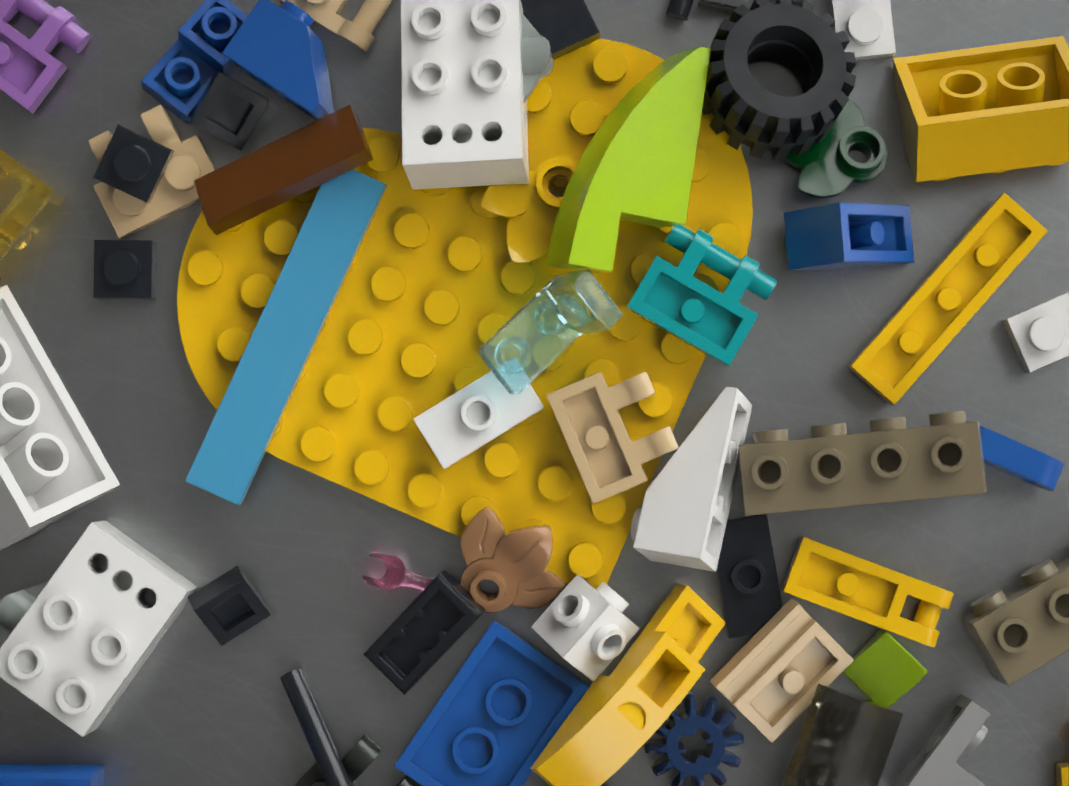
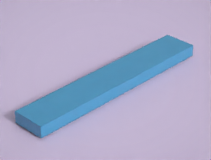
[185,169,387,505]

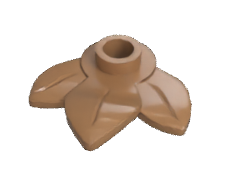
[460,507,565,613]

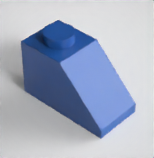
[222,0,334,121]
[783,202,914,271]

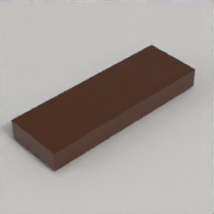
[194,105,373,235]

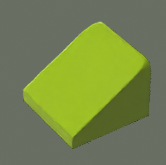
[843,629,928,711]

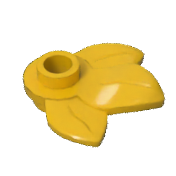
[481,157,578,264]

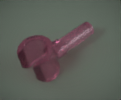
[362,552,433,591]

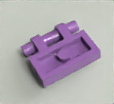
[0,0,91,114]

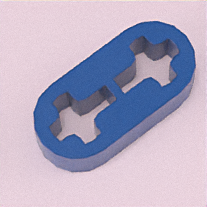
[966,421,1065,492]

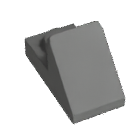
[892,694,991,786]

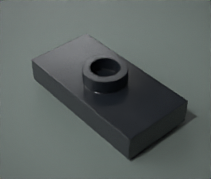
[716,514,783,639]
[363,570,486,695]

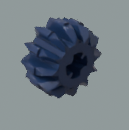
[644,692,744,786]

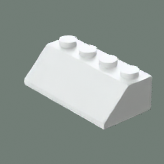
[0,285,120,550]

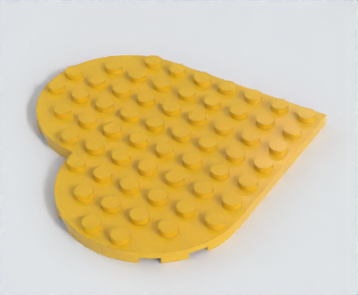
[177,39,753,589]

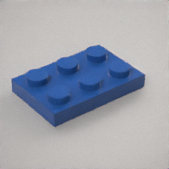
[394,619,590,786]

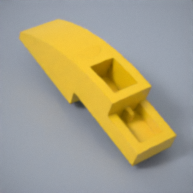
[531,585,726,786]

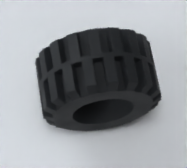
[702,0,856,160]

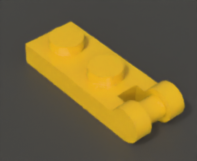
[781,536,954,648]

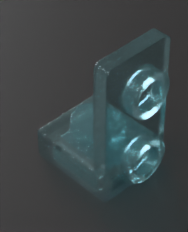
[478,269,623,394]

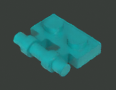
[626,225,778,367]

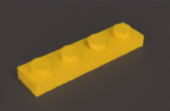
[848,192,1048,405]

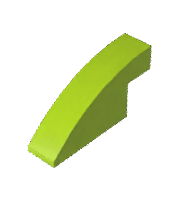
[545,47,711,273]

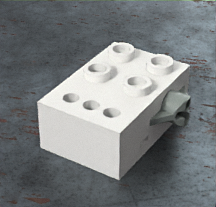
[401,0,554,189]
[0,520,198,737]

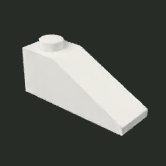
[631,387,752,572]

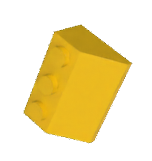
[893,36,1069,182]

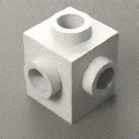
[531,574,640,682]

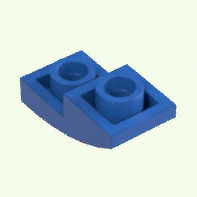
[141,0,248,124]

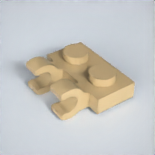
[88,104,216,239]
[547,372,679,504]

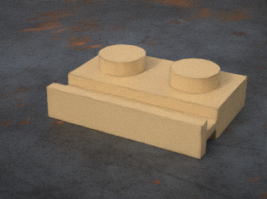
[710,598,854,743]

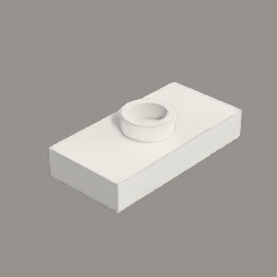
[413,357,544,469]

